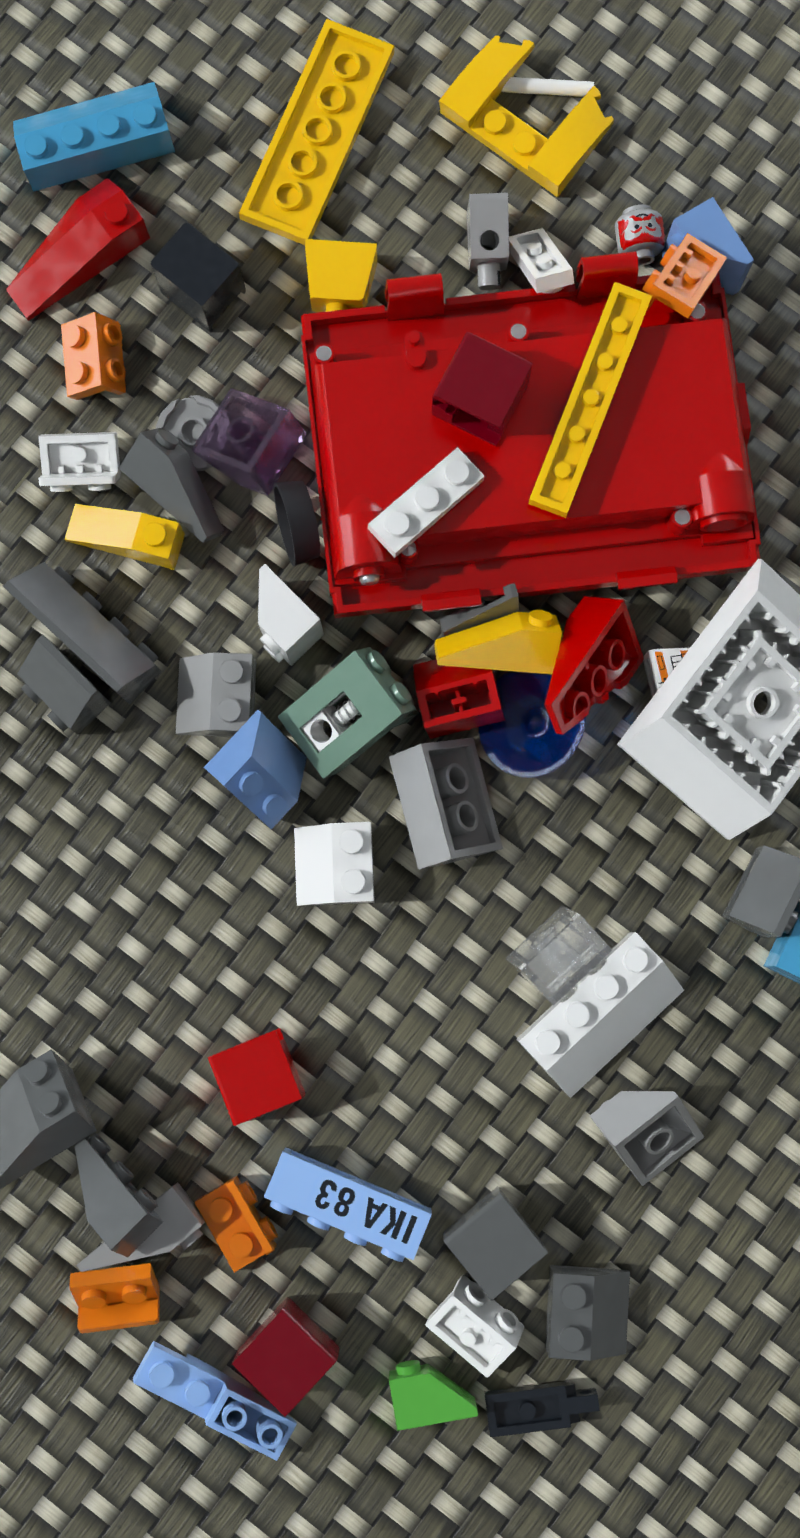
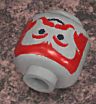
[615,204,665,266]

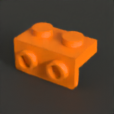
[61,312,126,400]

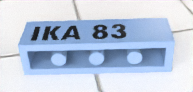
[264,1147,432,1262]

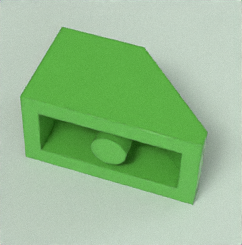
[389,1360,478,1431]

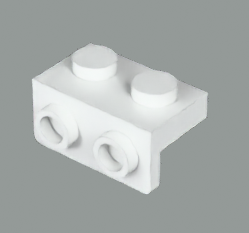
[38,432,121,492]

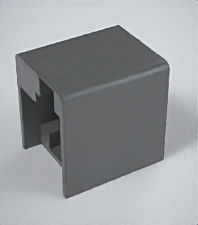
[443,1186,548,1301]

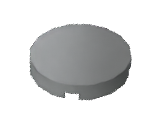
[156,395,232,471]

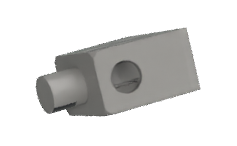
[467,193,509,290]

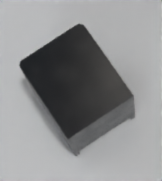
[151,223,246,333]

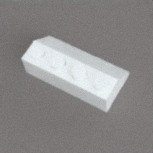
[516,932,684,1098]

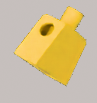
[305,239,378,312]

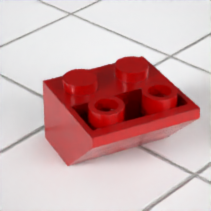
[413,659,505,739]

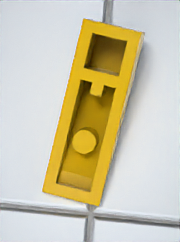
[65,504,185,570]
[434,610,562,674]

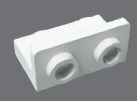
[425,1275,524,1378]

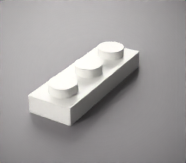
[509,228,574,294]
[368,447,485,558]

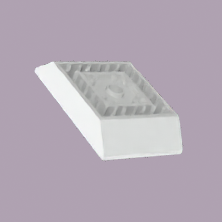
[617,559,800,840]

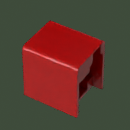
[207,1028,306,1126]

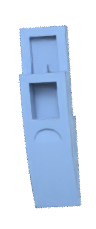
[133,1341,297,1461]

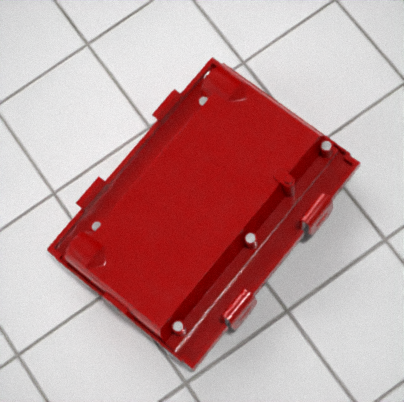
[301,251,761,618]

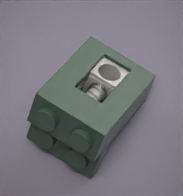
[278,647,419,779]

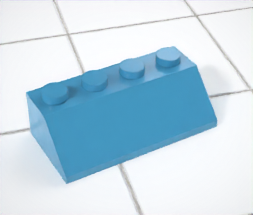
[13,82,175,191]

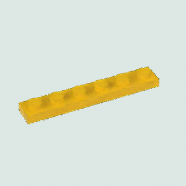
[528,282,652,518]

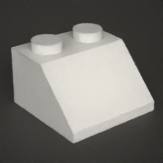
[258,564,324,666]
[294,822,375,906]

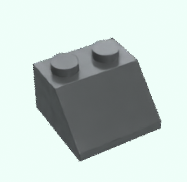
[17,634,111,734]
[545,1265,630,1361]

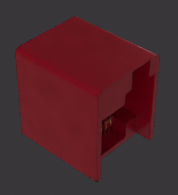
[432,332,533,446]
[232,1297,340,1417]

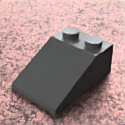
[0,1049,97,1189]

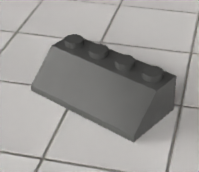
[3,562,161,704]

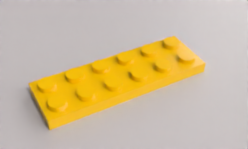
[239,19,394,245]

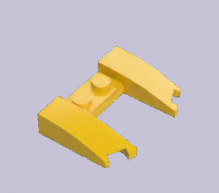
[439,35,614,198]

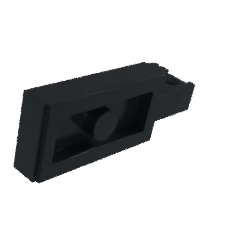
[484,1381,600,1437]

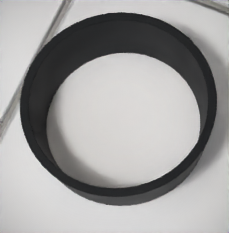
[273,481,321,567]

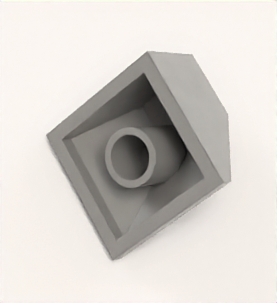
[590,1091,704,1186]

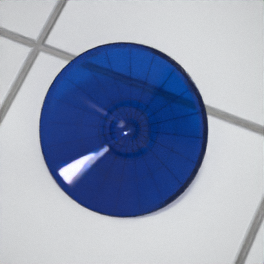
[478,671,586,778]

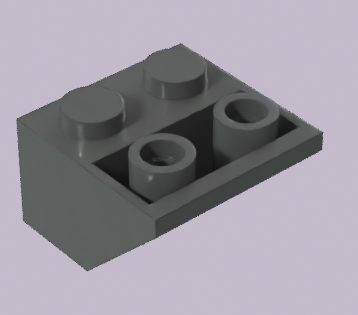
[722,845,800,938]

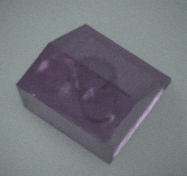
[192,388,307,496]

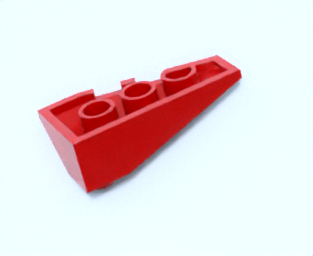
[6,178,150,321]
[545,596,644,735]

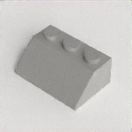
[389,738,503,870]

